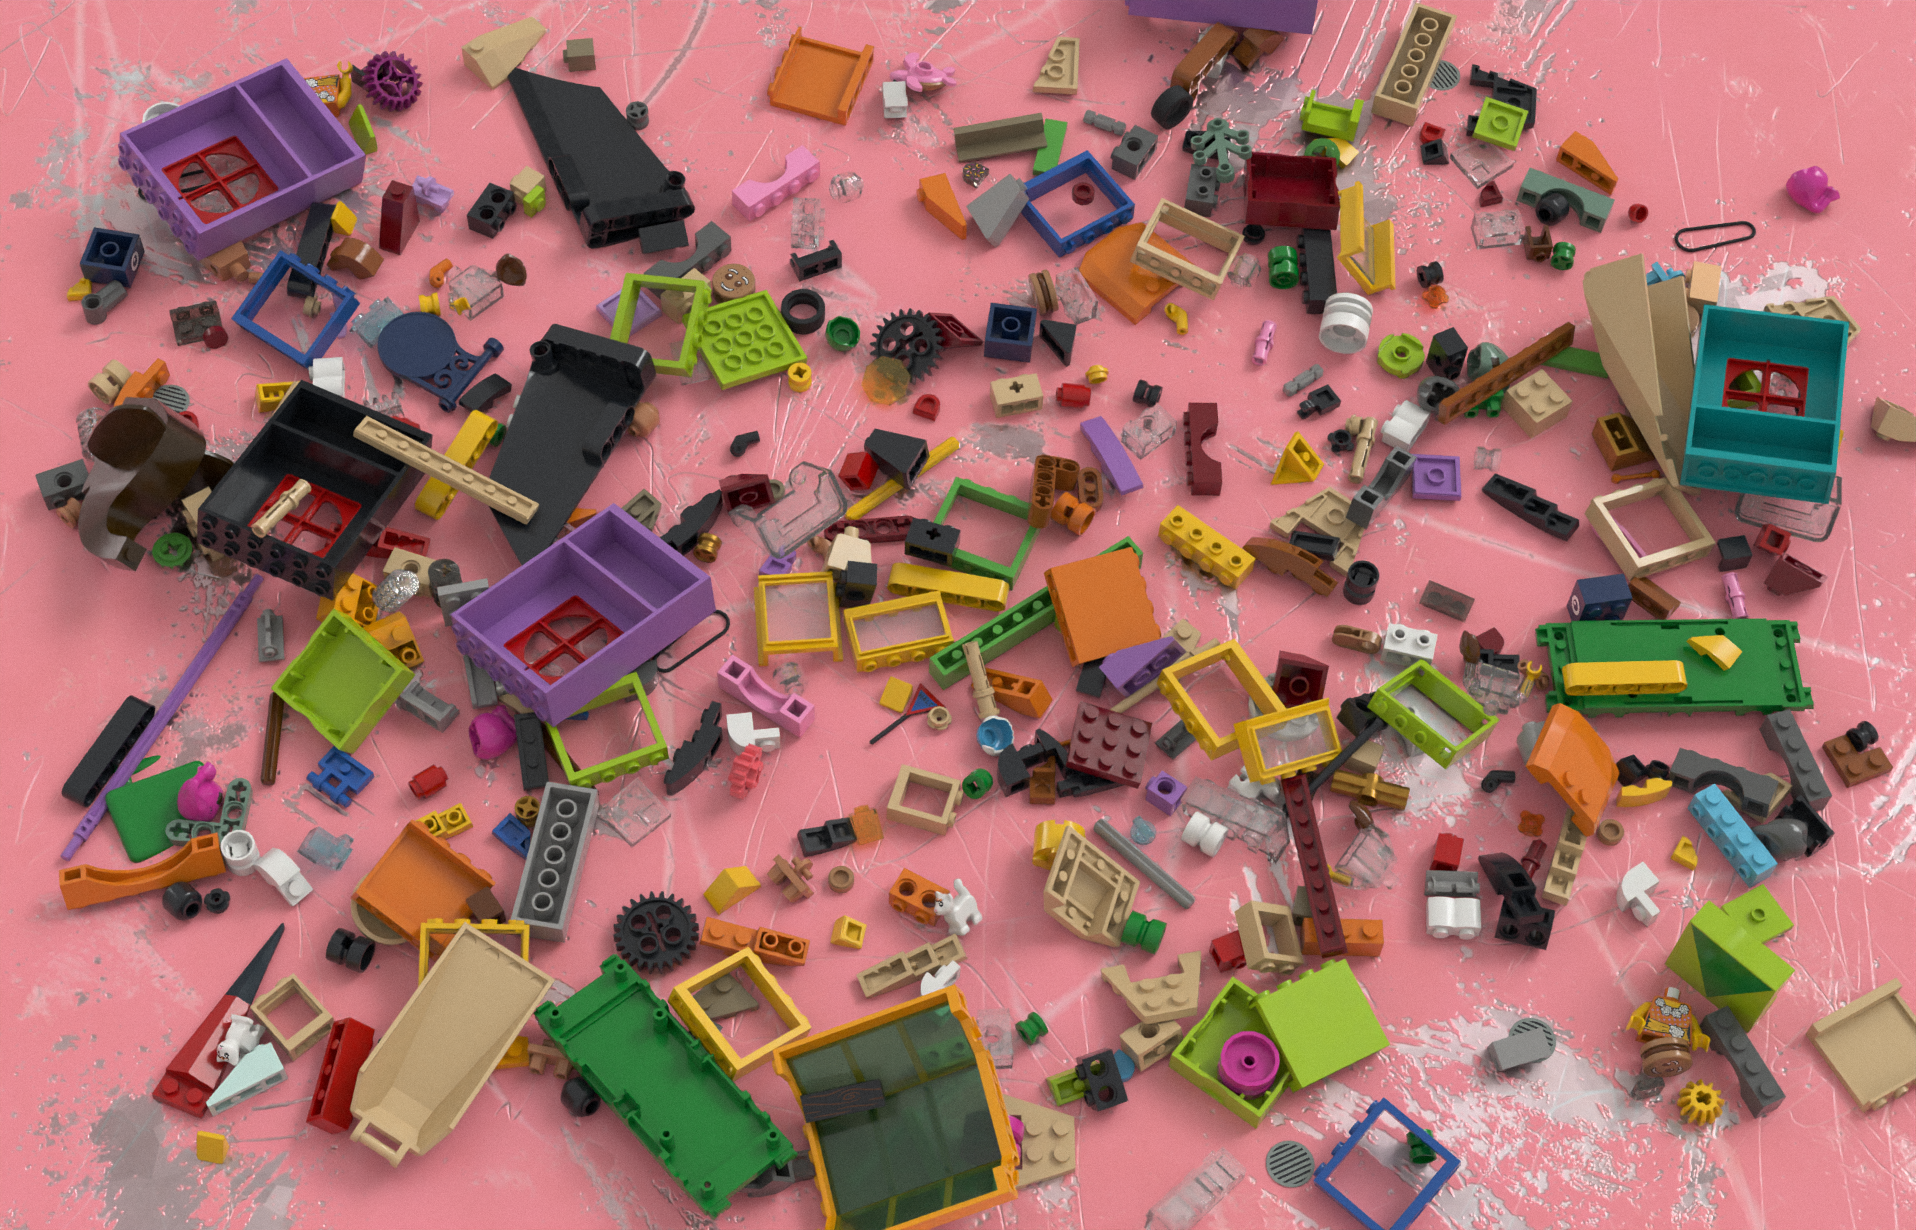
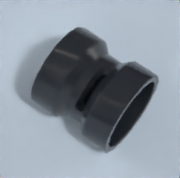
[1133,379,1163,409]

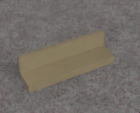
[953,113,1047,163]

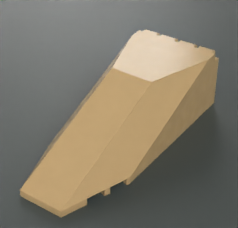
[1583,253,1701,496]

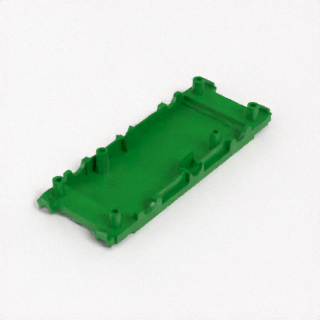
[1535,618,1814,718]
[533,954,798,1220]

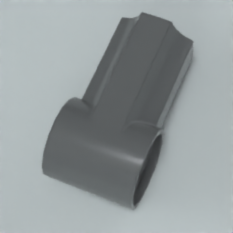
[81,280,128,325]

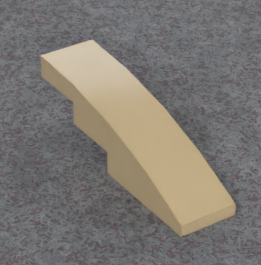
[1541,808,1587,906]
[856,934,968,999]

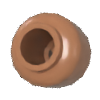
[627,402,660,437]

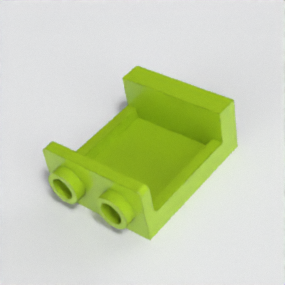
[1299,90,1364,142]

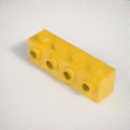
[1158,505,1256,590]

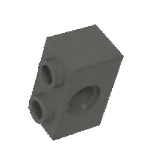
[1111,125,1158,180]
[35,459,89,510]

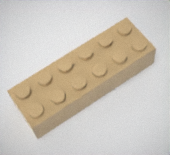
[1371,2,1457,126]

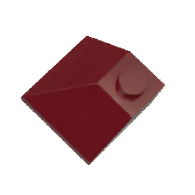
[920,312,984,349]
[719,474,776,516]
[1764,553,1828,596]
[1272,650,1329,714]

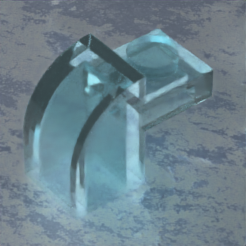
[297,826,354,871]

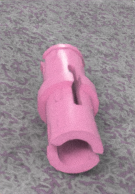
[1251,320,1277,366]
[1721,572,1749,619]

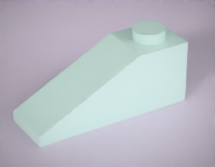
[206,1042,288,1117]

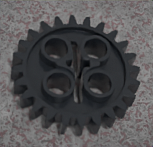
[870,308,945,385]
[613,891,699,974]

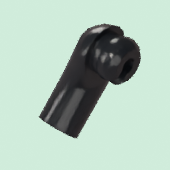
[730,431,760,457]
[1481,770,1515,793]

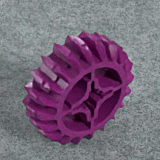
[361,51,423,112]

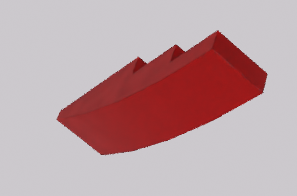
[324,522,431,559]

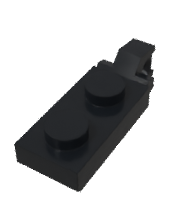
[1056,770,1124,798]

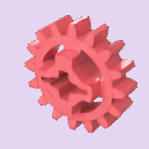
[728,743,764,800]

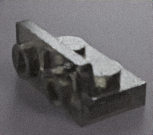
[169,300,223,346]

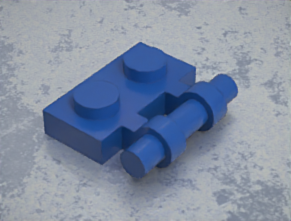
[306,746,375,808]

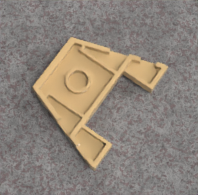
[1763,296,1862,346]
[1269,487,1364,577]
[1101,951,1201,1025]
[993,1094,1076,1191]

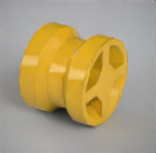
[418,292,441,316]
[788,363,812,393]

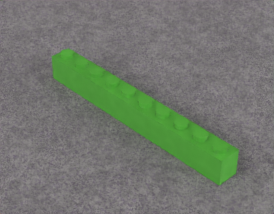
[929,536,1143,690]

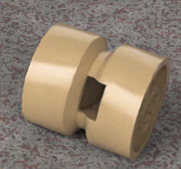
[88,359,132,405]

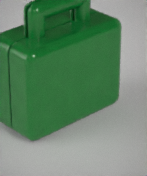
[105,755,204,863]

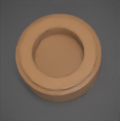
[1597,819,1624,846]
[828,866,854,893]

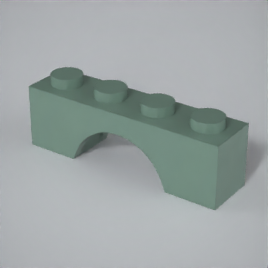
[1516,168,1615,233]

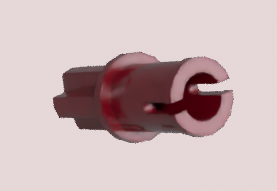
[1521,839,1547,879]

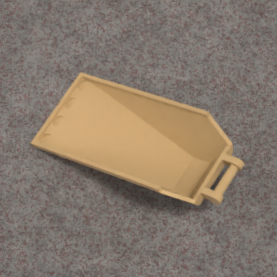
[349,922,555,1168]

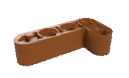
[1170,22,1238,101]
[1027,454,1080,529]

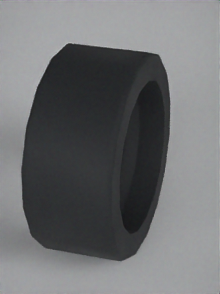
[1151,85,1194,129]
[781,289,825,335]

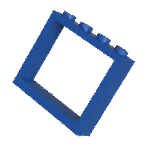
[1021,150,1135,258]
[231,250,360,370]
[1313,1097,1461,1230]

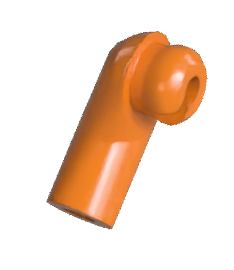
[429,258,453,288]

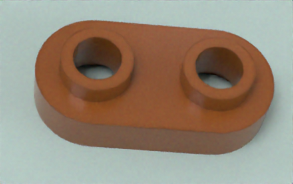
[1077,467,1103,512]

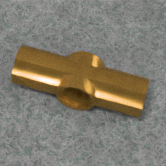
[1330,769,1410,810]

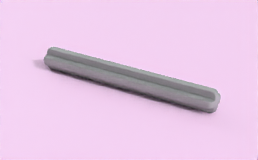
[1093,819,1195,909]

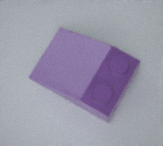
[1099,636,1186,698]

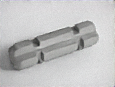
[1083,110,1126,136]
[1283,364,1324,396]

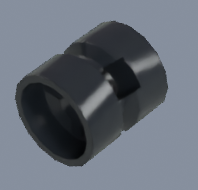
[1343,560,1380,605]
[326,928,376,973]

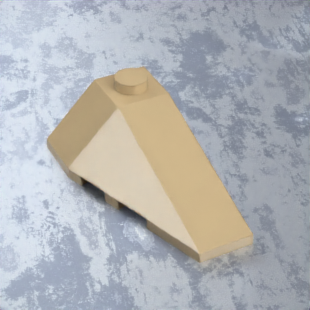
[461,17,547,90]
[1871,396,1916,442]

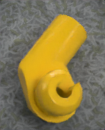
[1164,303,1188,335]

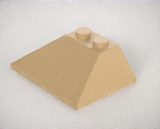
[1043,826,1140,948]

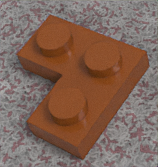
[1822,734,1893,788]

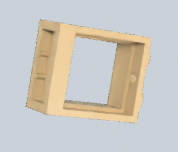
[887,764,964,836]
[1234,900,1304,976]
[250,973,334,1061]

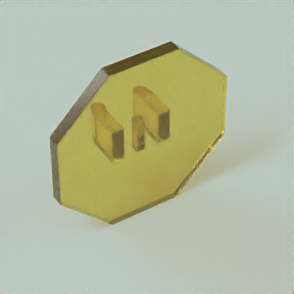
[861,356,911,406]

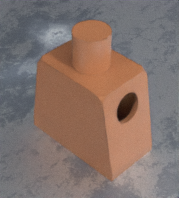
[199,240,251,282]

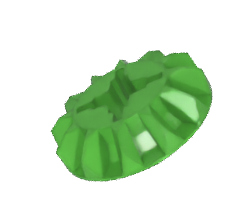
[1304,138,1340,165]
[152,533,193,570]

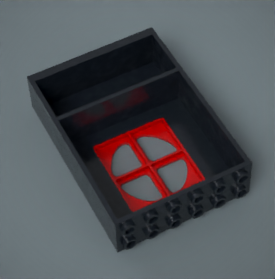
[197,380,433,601]

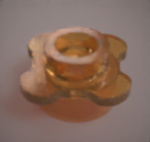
[1421,285,1449,309]
[1517,810,1545,837]

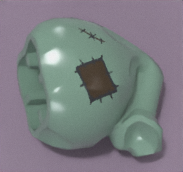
[1467,342,1510,393]

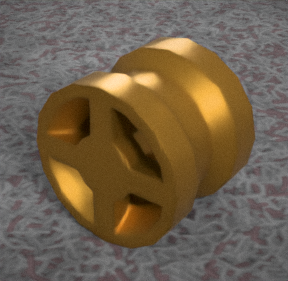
[693,533,722,563]
[514,796,540,828]

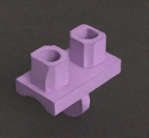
[412,175,454,213]

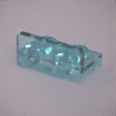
[349,296,403,348]

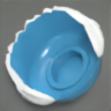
[976,716,1015,757]

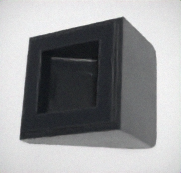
[1420,138,1449,165]
[1616,754,1648,787]

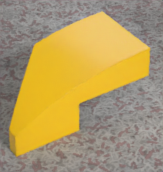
[1313,138,1359,169]
[1686,635,1742,671]

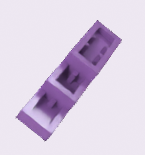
[1080,416,1143,496]

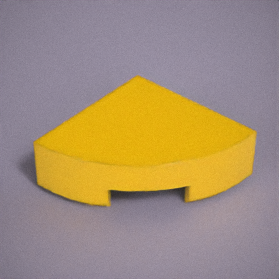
[67,277,92,301]
[1670,836,1698,871]

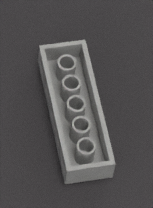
[511,782,600,943]

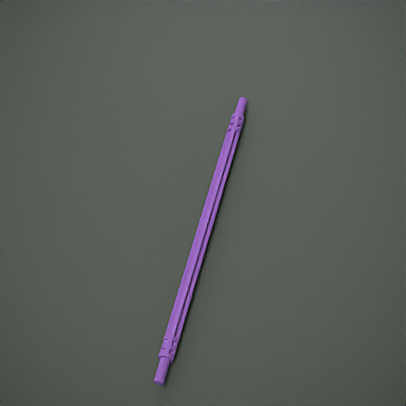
[60,574,264,861]

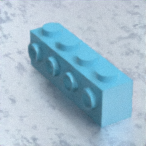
[1687,784,1778,888]

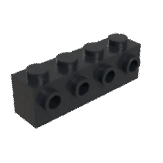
[1296,228,1337,314]

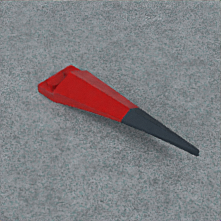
[152,923,285,1119]

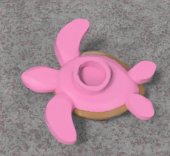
[890,52,956,92]

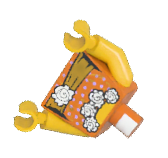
[304,61,353,117]
[1626,987,1710,1052]

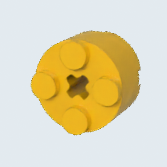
[1032,820,1086,870]

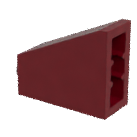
[379,180,420,255]

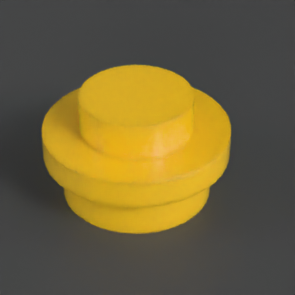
[1085,365,1109,384]

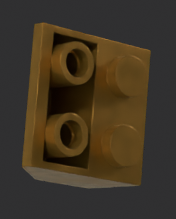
[1592,412,1655,472]

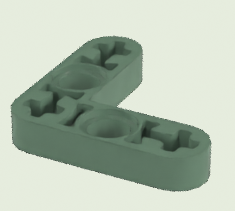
[165,778,253,847]

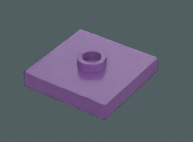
[1411,454,1462,501]

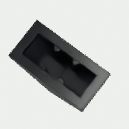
[1039,320,1077,367]

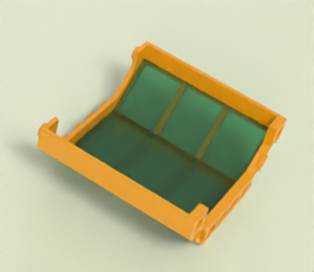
[772,984,1020,1230]

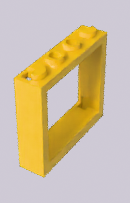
[1156,639,1287,761]
[418,918,530,987]
[668,947,812,1082]

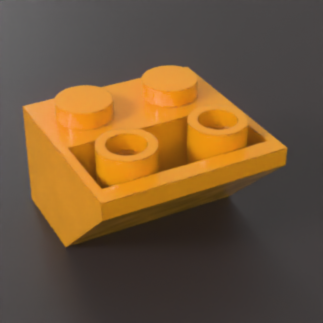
[316,573,383,627]
[362,611,424,668]

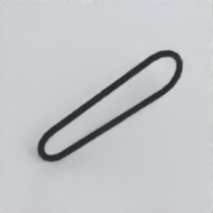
[1675,221,1756,252]
[653,610,730,673]

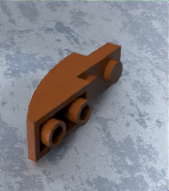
[1242,537,1339,597]

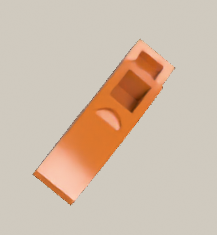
[114,358,170,407]
[699,917,810,966]

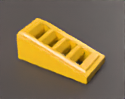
[255,381,300,413]

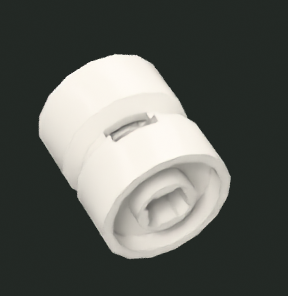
[1181,811,1229,858]
[221,830,261,876]

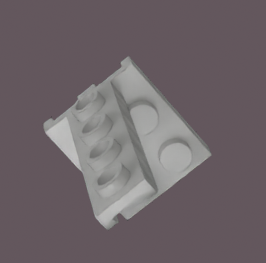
[437,578,498,709]

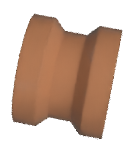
[56,497,82,529]

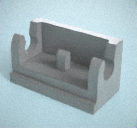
[400,681,460,733]
[1487,1027,1552,1071]

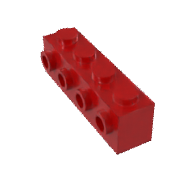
[306,1017,375,1134]

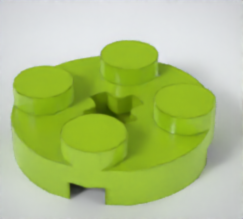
[1377,333,1425,379]

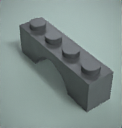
[644,221,731,300]
[1345,446,1417,529]
[1759,709,1832,811]
[1668,748,1779,818]
[1699,1006,1786,1119]

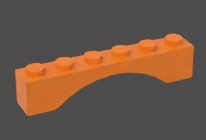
[59,833,226,910]

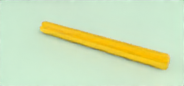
[844,437,959,520]

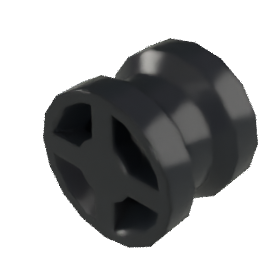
[1416,261,1444,288]
[1846,721,1879,752]

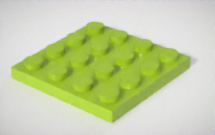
[682,290,808,390]

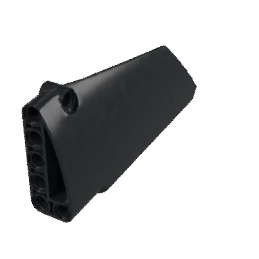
[507,67,695,249]
[488,324,656,565]

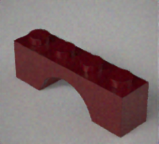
[1183,402,1222,496]

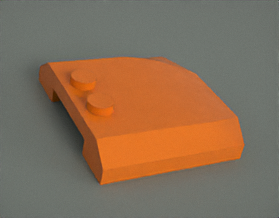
[1077,222,1194,325]
[1525,703,1620,837]

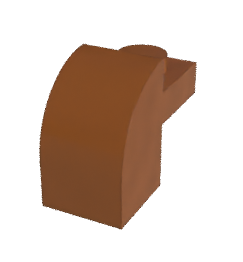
[1232,28,1285,68]
[327,237,384,280]

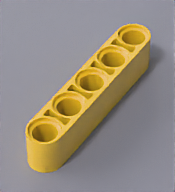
[415,410,498,520]
[887,563,1010,612]
[1562,660,1687,696]

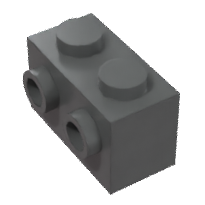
[1184,164,1221,217]

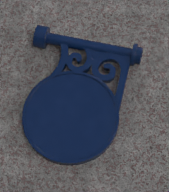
[378,312,504,413]

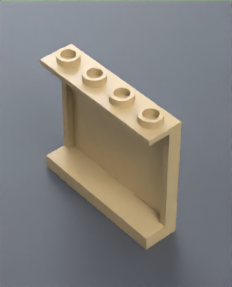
[1806,978,1916,1113]

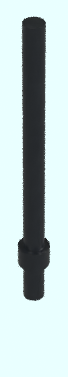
[1269,717,1384,829]

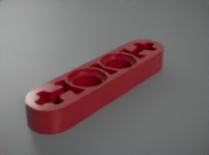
[824,515,915,544]

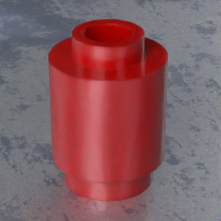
[1056,383,1091,408]
[408,764,449,800]

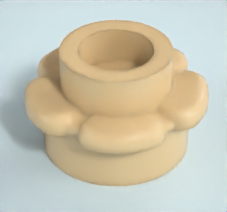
[303,295,321,318]
[1345,414,1363,438]
[927,706,952,730]

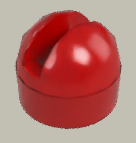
[1628,204,1648,223]

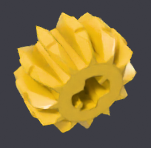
[1677,1079,1725,1127]

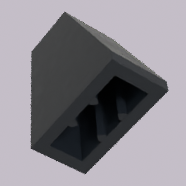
[864,429,930,490]

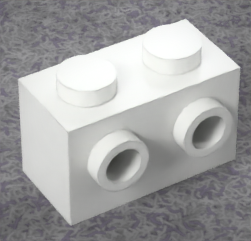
[1380,623,1438,670]

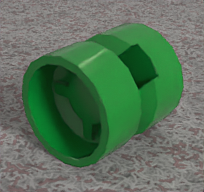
[1268,246,1299,289]
[1121,910,1167,955]

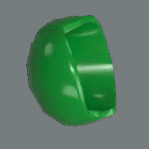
[825,316,860,351]

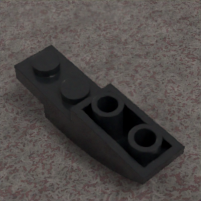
[660,489,723,556]
[664,701,723,796]
[1478,852,1545,925]

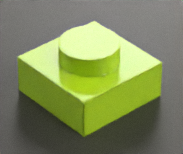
[523,185,546,218]

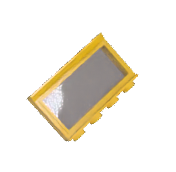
[843,590,954,672]
[1233,697,1342,785]

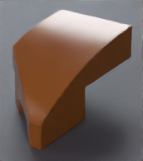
[1029,756,1056,805]

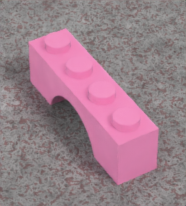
[732,145,820,221]
[717,655,815,738]

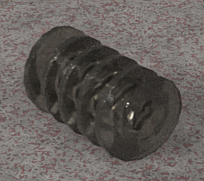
[428,559,462,608]

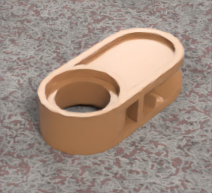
[1332,625,1382,654]

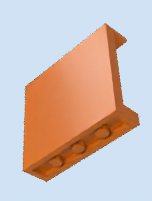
[767,26,874,126]
[1044,547,1161,668]
[350,819,496,962]

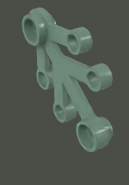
[1191,118,1252,183]

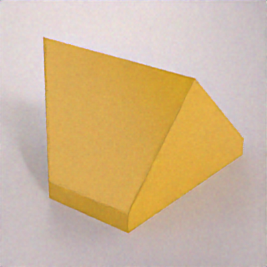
[1270,431,1324,485]

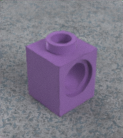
[1145,771,1187,817]

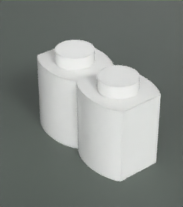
[309,357,345,398]
[1381,400,1431,452]
[1426,897,1481,940]

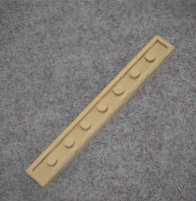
[353,416,539,525]

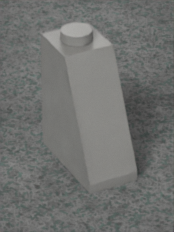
[966,174,1029,248]

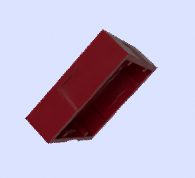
[1243,152,1340,230]

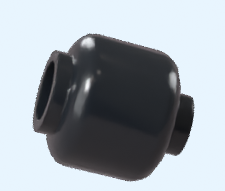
[1535,193,1569,226]
[162,881,202,921]
[560,1076,601,1117]

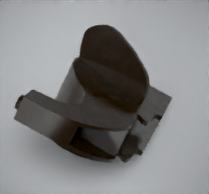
[78,397,234,571]

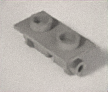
[257,609,285,662]
[1424,870,1480,897]

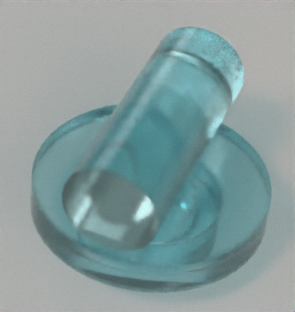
[1130,816,1156,845]

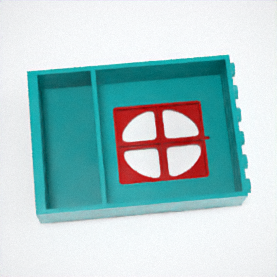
[1680,304,1849,504]

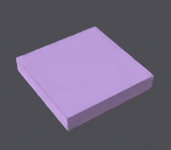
[596,289,662,337]

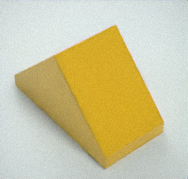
[703,866,761,915]

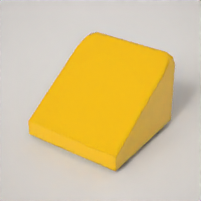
[331,201,357,236]
[879,676,913,714]
[830,915,867,949]
[197,1131,229,1164]

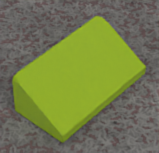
[349,104,378,154]
[1046,1061,1107,1106]

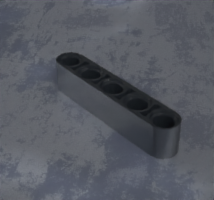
[287,202,336,298]
[62,695,156,808]

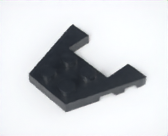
[1466,64,1537,136]

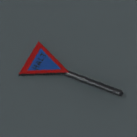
[869,683,946,745]

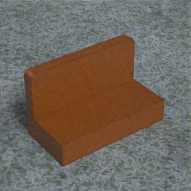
[1628,577,1681,620]

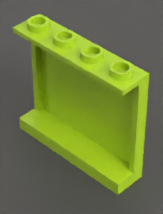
[1248,958,1390,1093]

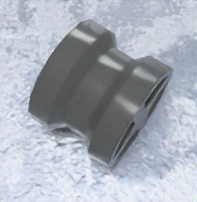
[626,101,649,130]

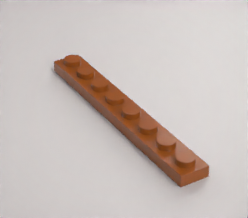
[1438,322,1575,425]

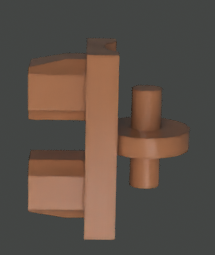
[767,854,814,903]
[527,1039,576,1080]

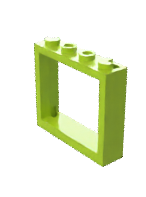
[610,273,712,377]
[1367,659,1500,769]
[544,672,669,788]

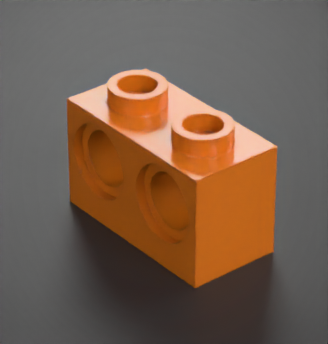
[889,868,950,926]

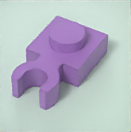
[759,546,796,586]

